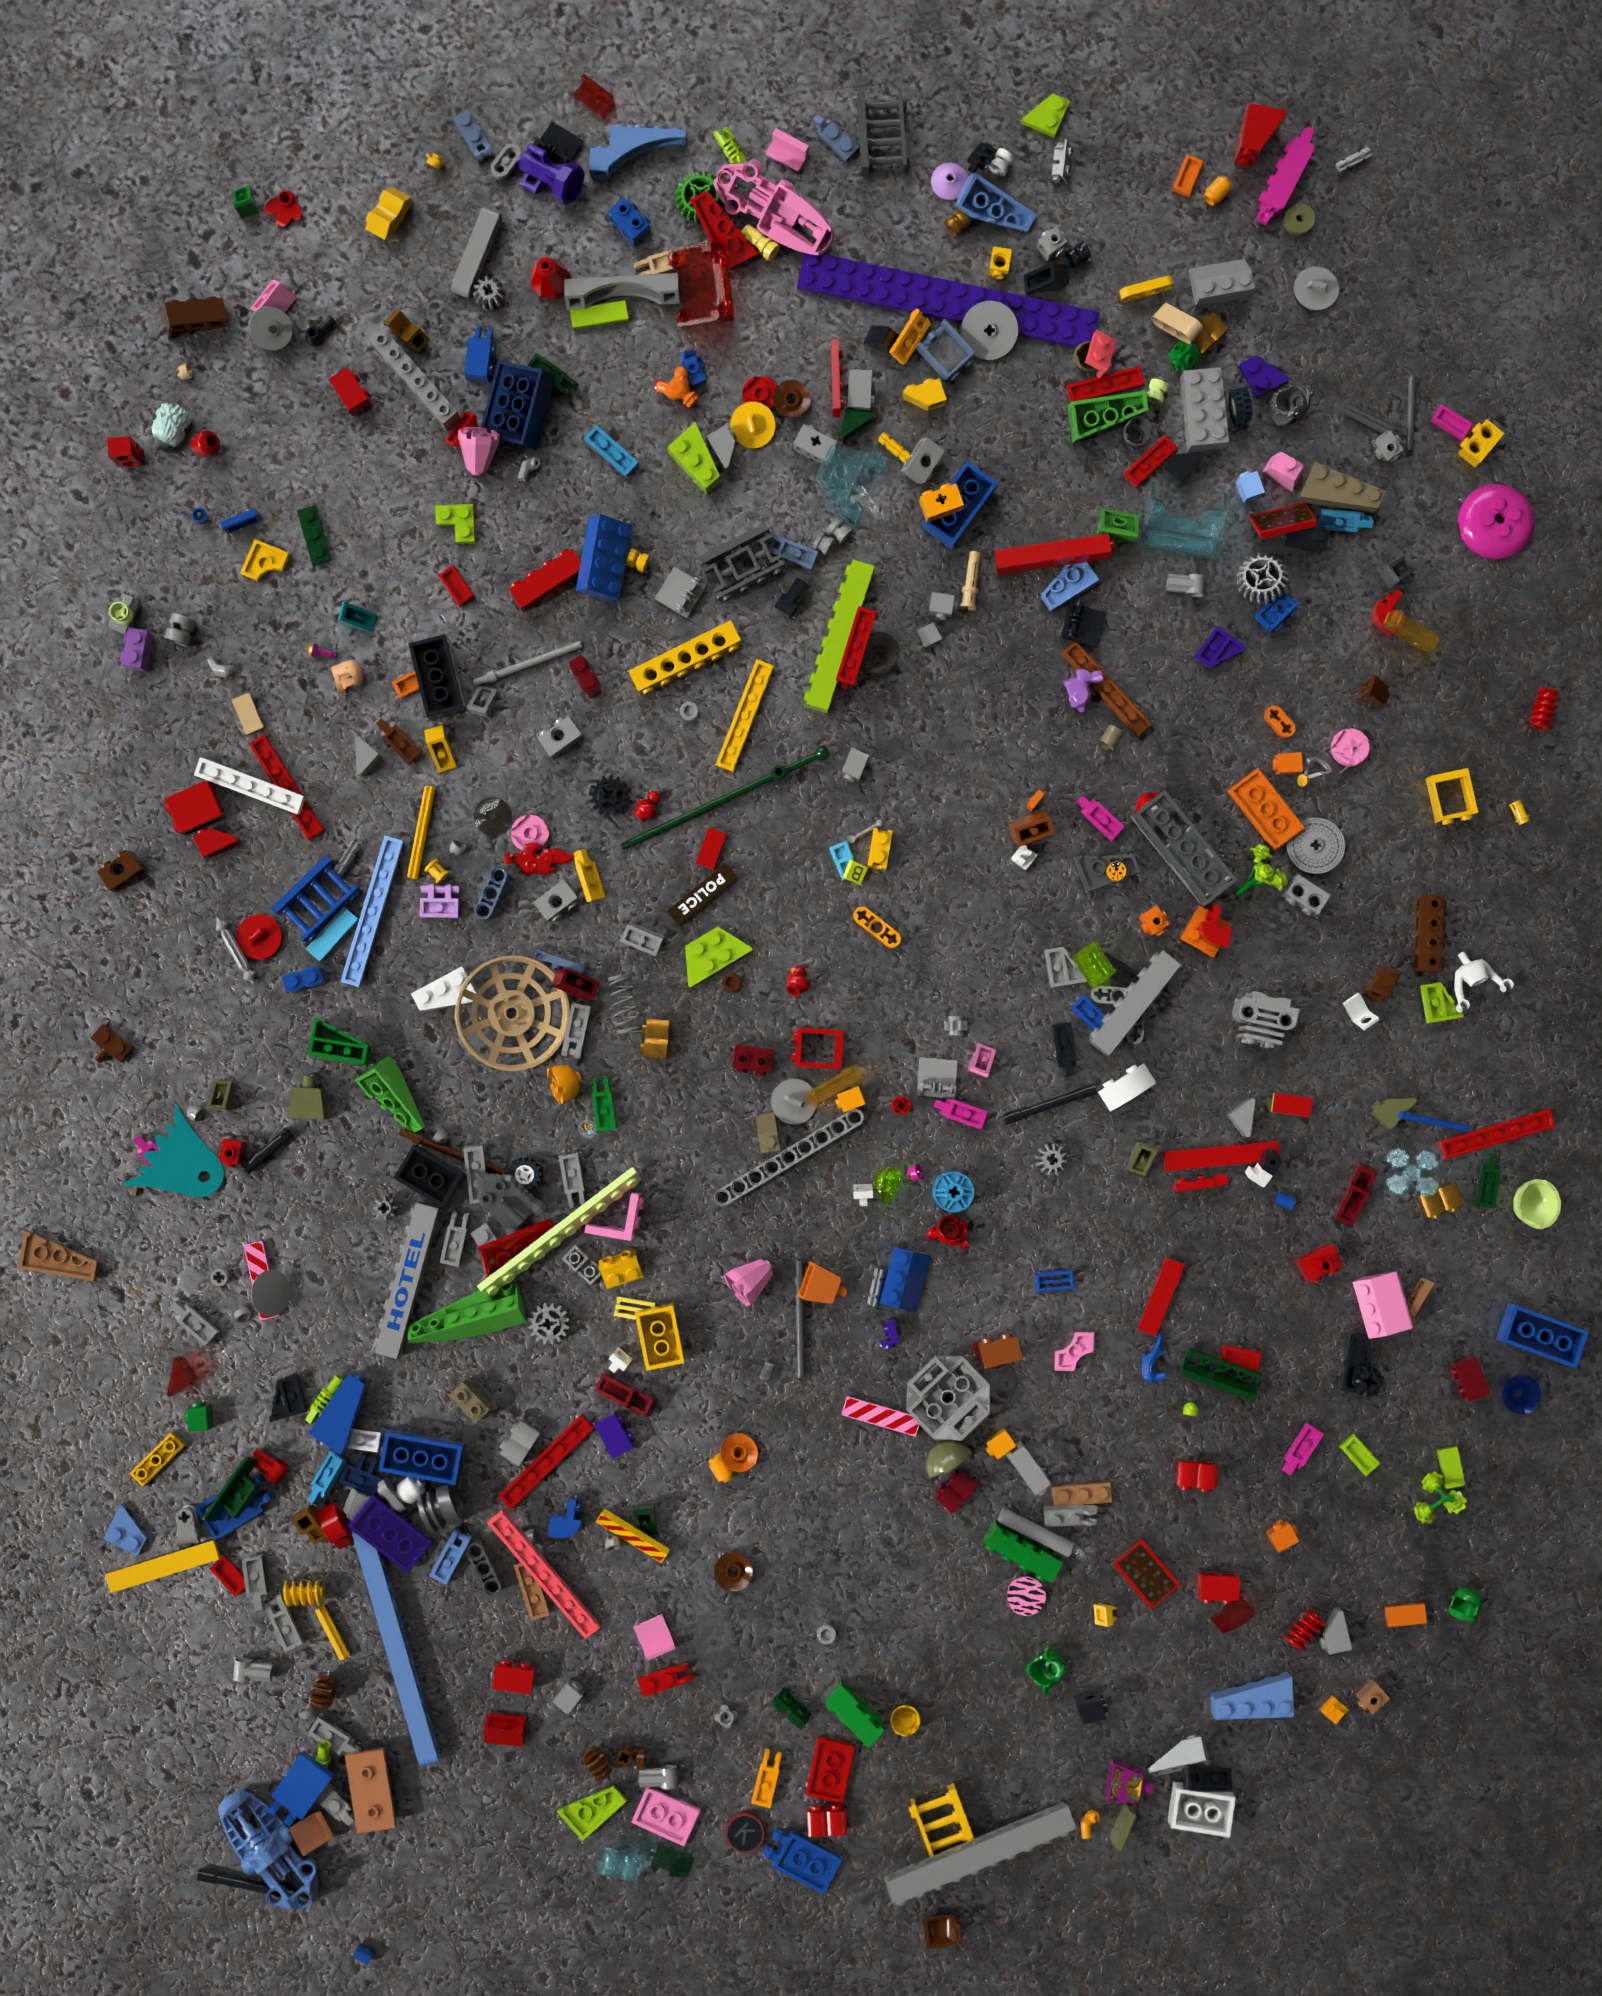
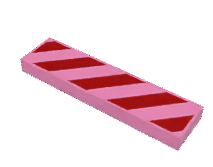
[244,1240,280,1320]
[841,1396,919,1437]

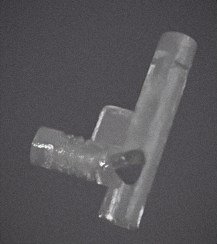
[850,485,883,521]

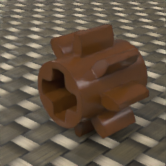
[614,1742,637,1768]

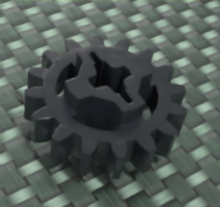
[589,775,631,817]

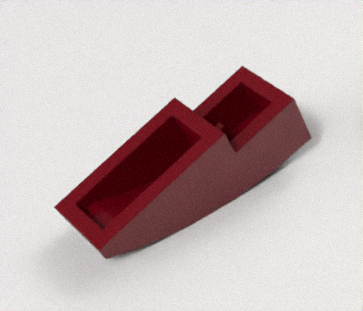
[1335,1161,1378,1226]
[594,1373,659,1417]

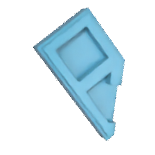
[829,841,854,881]

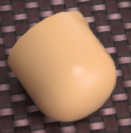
[331,660,364,694]

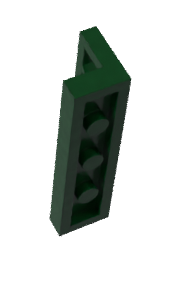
[1180,1347,1262,1402]

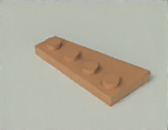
[18,1230,99,1281]

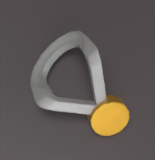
[1297,757,1332,787]

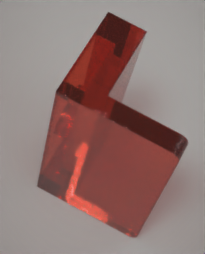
[573,74,615,120]

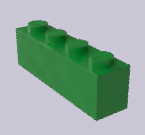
[983,1520,1063,1583]

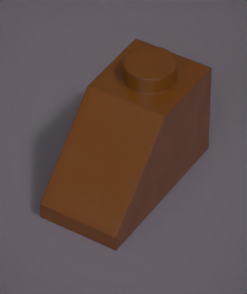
[1357,675,1390,708]

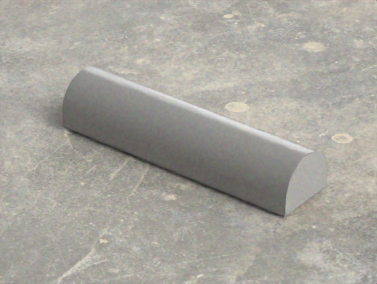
[997,1507,1074,1557]

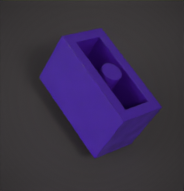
[594,1411,635,1459]

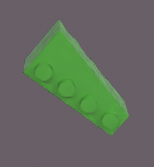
[1068,391,1149,444]

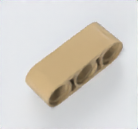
[1151,303,1204,344]

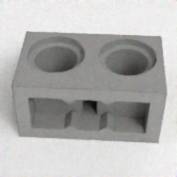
[1282,874,1331,916]

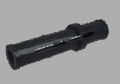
[241,1127,293,1174]

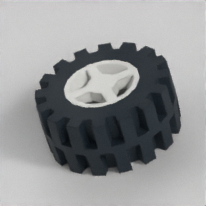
[507,1157,543,1192]

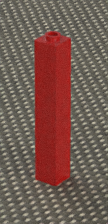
[995,534,1115,575]

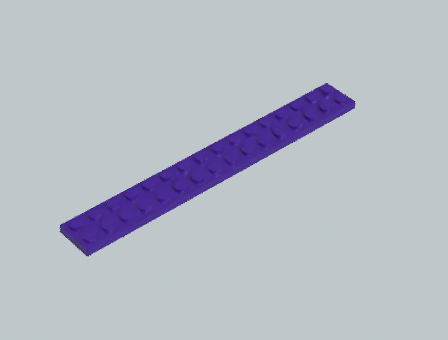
[797,253,1100,347]

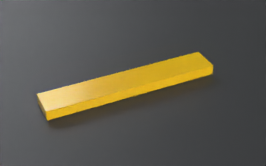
[716,659,774,773]
[105,1539,221,1593]

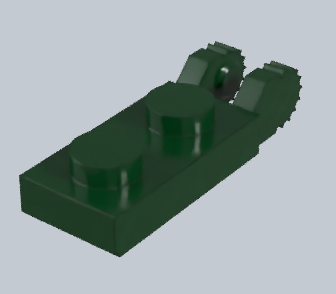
[527,353,579,398]

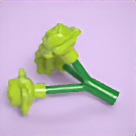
[1234,844,1288,896]
[1414,1471,1467,1524]

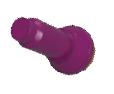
[308,643,337,658]

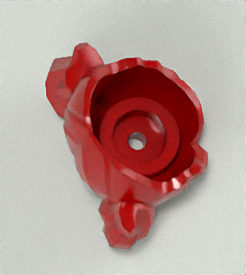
[926,1215,969,1249]

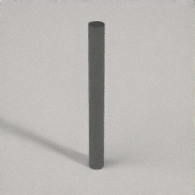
[1406,375,1416,452]

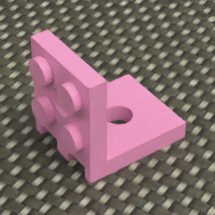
[585,1192,644,1241]

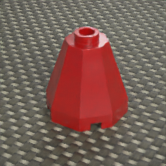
[530,257,570,300]

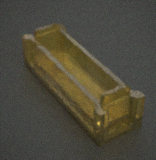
[1382,610,1440,651]
[804,1065,863,1109]

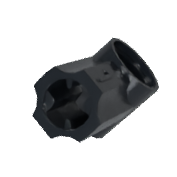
[774,578,810,618]

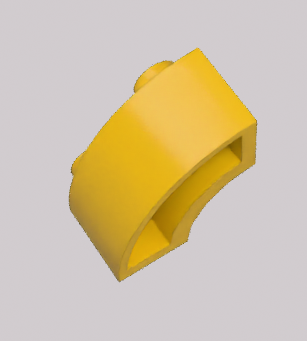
[365,187,412,240]

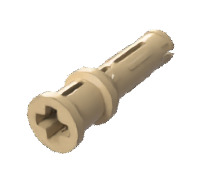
[959,551,981,611]

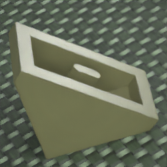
[206,1080,233,1111]
[1127,1142,1158,1176]

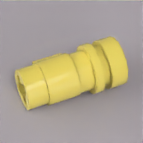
[742,224,780,261]

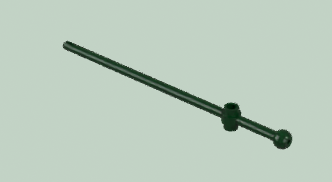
[620,745,830,850]

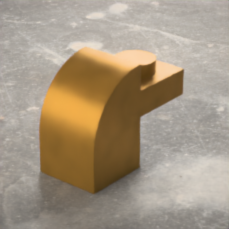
[384,308,430,354]
[291,1504,326,1545]

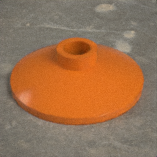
[720,1433,758,1472]

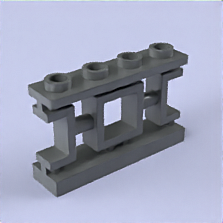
[698,523,787,602]

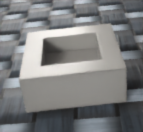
[916,622,942,649]

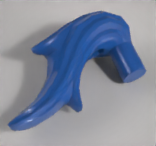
[1142,1331,1167,1384]

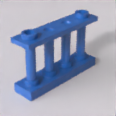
[271,855,361,942]

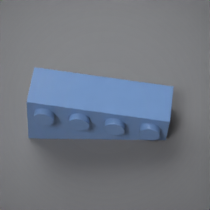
[1210,1672,1294,1720]

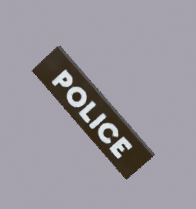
[667,863,738,926]

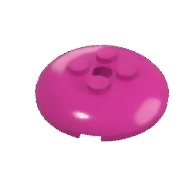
[1458,484,1535,560]

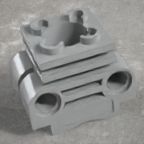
[1232,991,1299,1049]

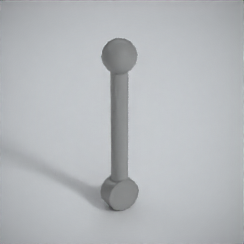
[848,819,884,843]

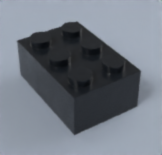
[394,1144,466,1208]

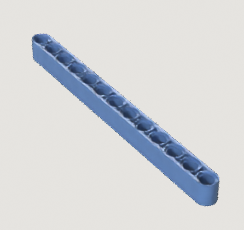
[351,1530,441,1768]

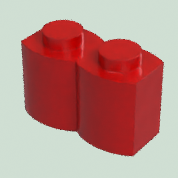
[1176,1460,1218,1492]
[807,1803,847,1837]

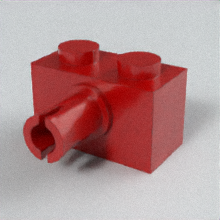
[1295,1243,1343,1283]

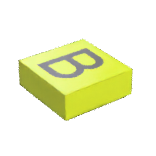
[843,860,868,885]

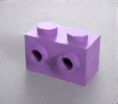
[120,627,154,672]

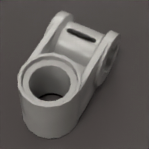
[176,1504,201,1544]

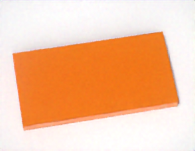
[1227,768,1305,851]

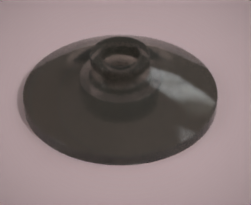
[474,798,512,836]

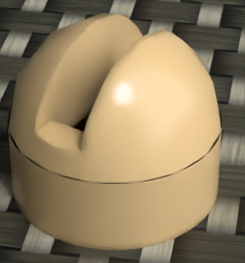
[177,363,193,380]

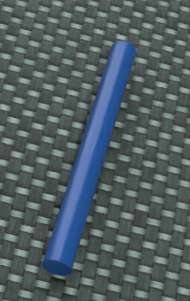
[1398,1111,1470,1133]

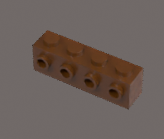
[1413,894,1447,973]

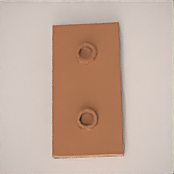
[345,1748,397,1834]

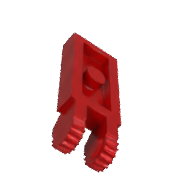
[1172,1174,1229,1192]
[637,1662,694,1698]

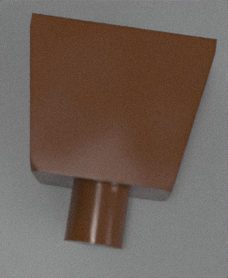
[1361,963,1401,1004]

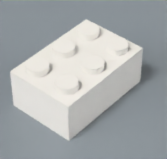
[1167,1781,1235,1837]

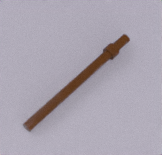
[398,1128,508,1176]

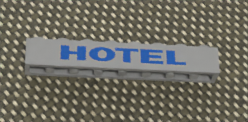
[373,1202,441,1359]

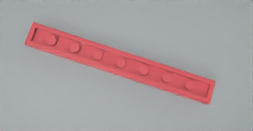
[487,1509,601,1639]

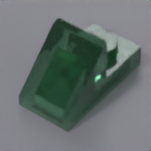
[651,1843,695,1877]

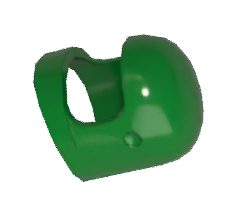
[1448,1588,1483,1622]

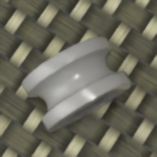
[210,1268,230,1286]

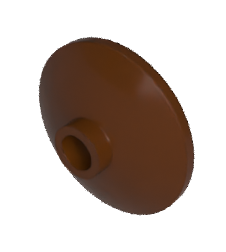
[773,380,811,418]
[714,1552,753,1592]

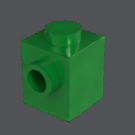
[184,1402,213,1432]

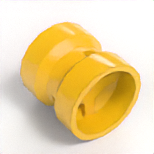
[626,548,650,573]

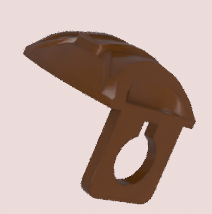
[923,1914,962,1948]

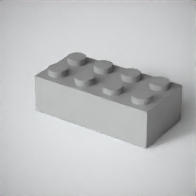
[1180,367,1229,452]

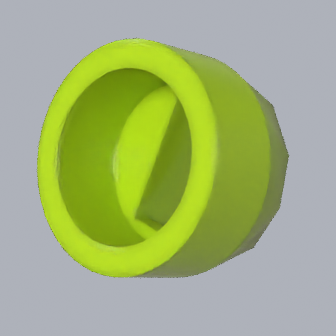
[1183,1402,1199,1416]

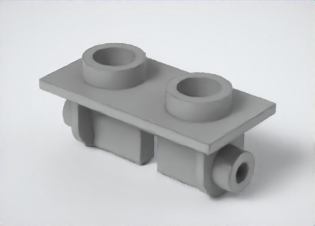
[1051,139,1074,184]

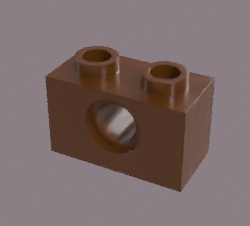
[97,850,146,892]

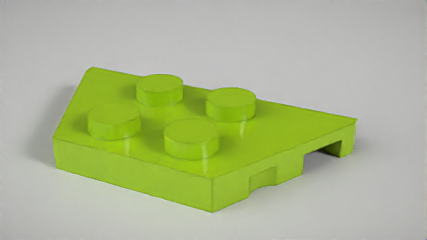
[685,927,753,988]

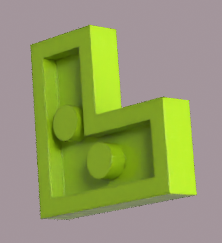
[435,504,475,544]

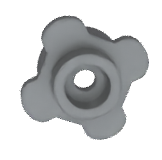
[715,1705,738,1728]

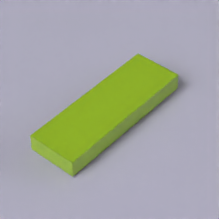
[570,300,629,330]

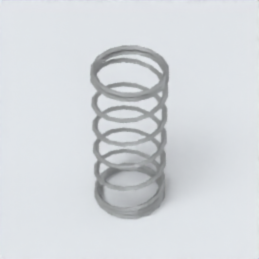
[608,974,641,1035]

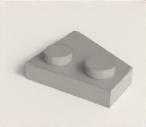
[1044,947,1087,988]

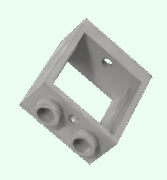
[1006,1440,1051,1496]

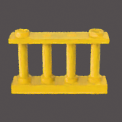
[909,1783,975,1857]

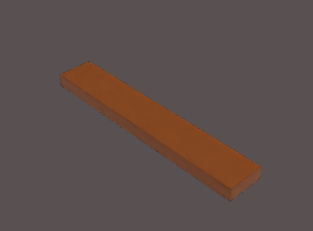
[1061,642,1153,738]

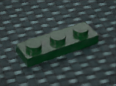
[297,505,332,566]

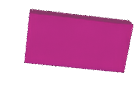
[1430,404,1474,441]

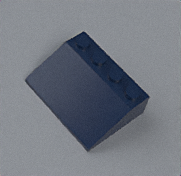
[481,360,556,450]

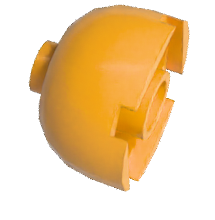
[547,1065,582,1104]

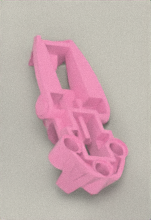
[714,159,835,255]

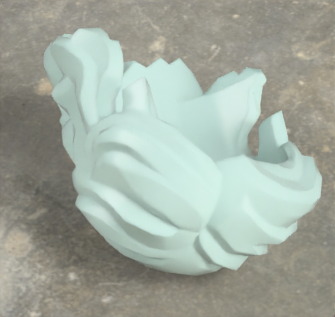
[151,403,192,448]

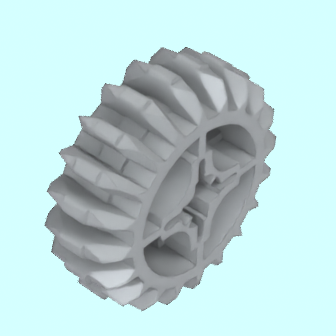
[1237,553,1289,604]

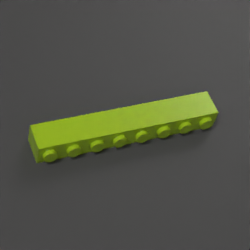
[804,559,875,714]

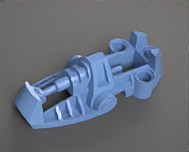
[218,1789,319,1910]

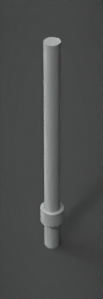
[473,641,582,687]

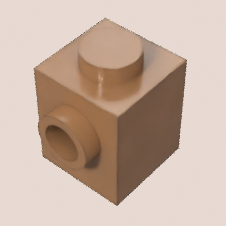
[1355,1679,1390,1714]

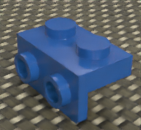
[1254,591,1300,633]

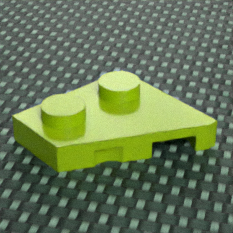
[1021,94,1070,137]
[1420,982,1464,1023]

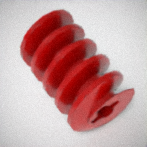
[1529,688,1561,730]
[1283,1607,1327,1651]

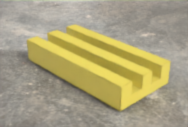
[614,1296,655,1320]

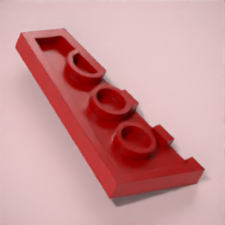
[690,190,759,271]
[479,1219,554,1278]

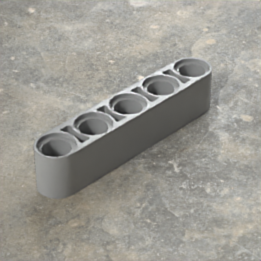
[451,206,502,299]

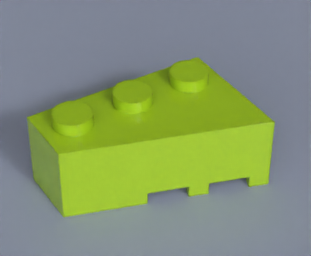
[667,422,721,494]

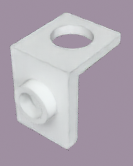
[1343,993,1380,1030]

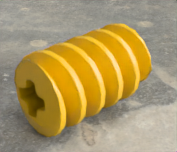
[283,1580,327,1606]

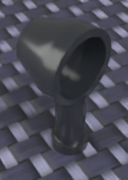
[305,315,336,347]

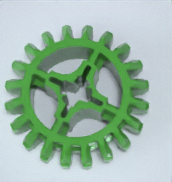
[675,171,724,223]

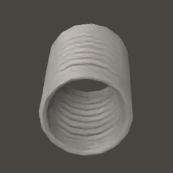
[759,1362,776,1382]

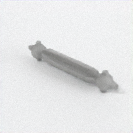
[216,917,256,984]

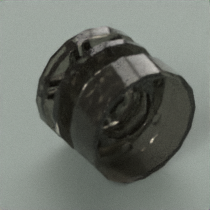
[860,632,900,679]

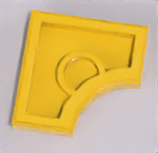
[240,539,291,582]

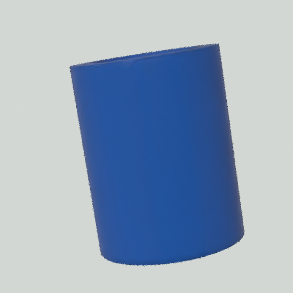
[1274,1191,1296,1210]
[352,1944,375,1965]

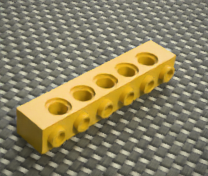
[628,620,742,695]

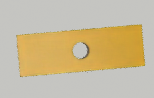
[129,1431,186,1487]

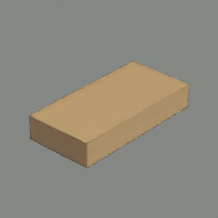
[232,693,265,736]

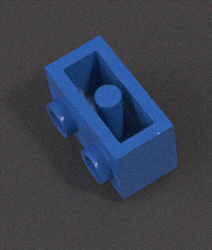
[607,197,651,246]

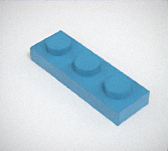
[584,425,639,478]

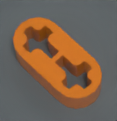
[1264,706,1296,739]

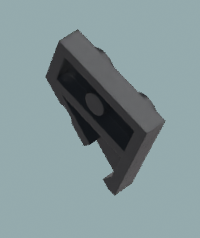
[269,1374,307,1422]

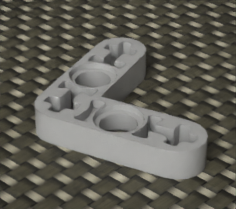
[1090,986,1146,1045]

